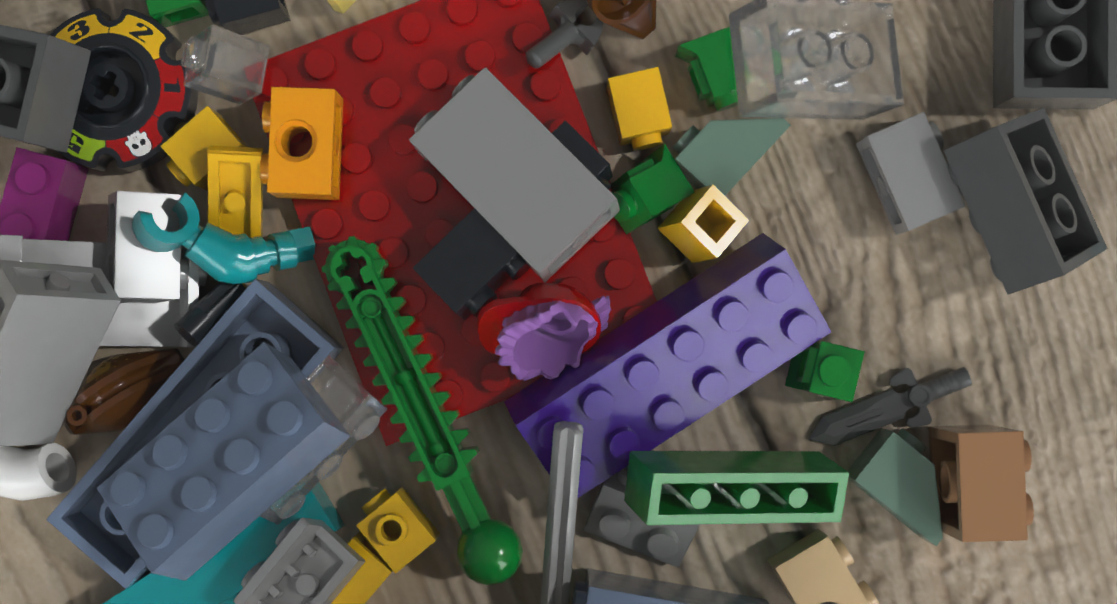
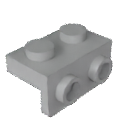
[584,466,700,568]
[233,518,366,604]

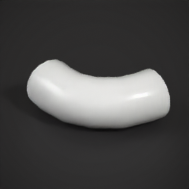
[0,443,77,501]

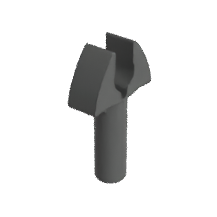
[525,0,603,68]

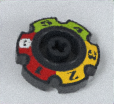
[50,8,198,172]

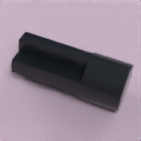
[174,282,246,347]

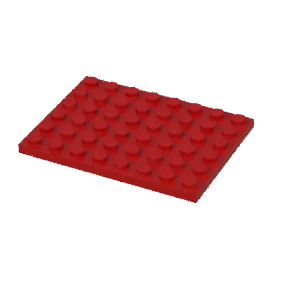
[242,0,657,446]

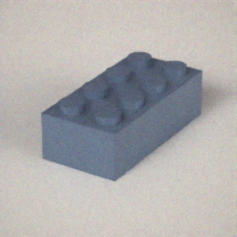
[97,342,350,581]

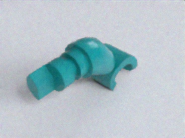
[132,192,315,284]

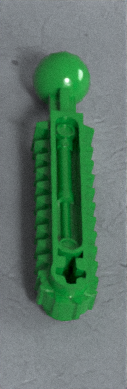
[322,236,523,586]

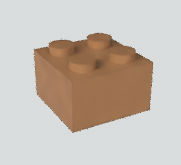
[928,425,1034,542]

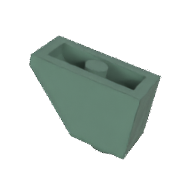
[672,118,791,196]
[847,428,943,546]

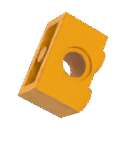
[260,87,343,200]

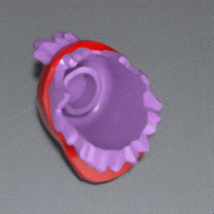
[476,283,611,381]

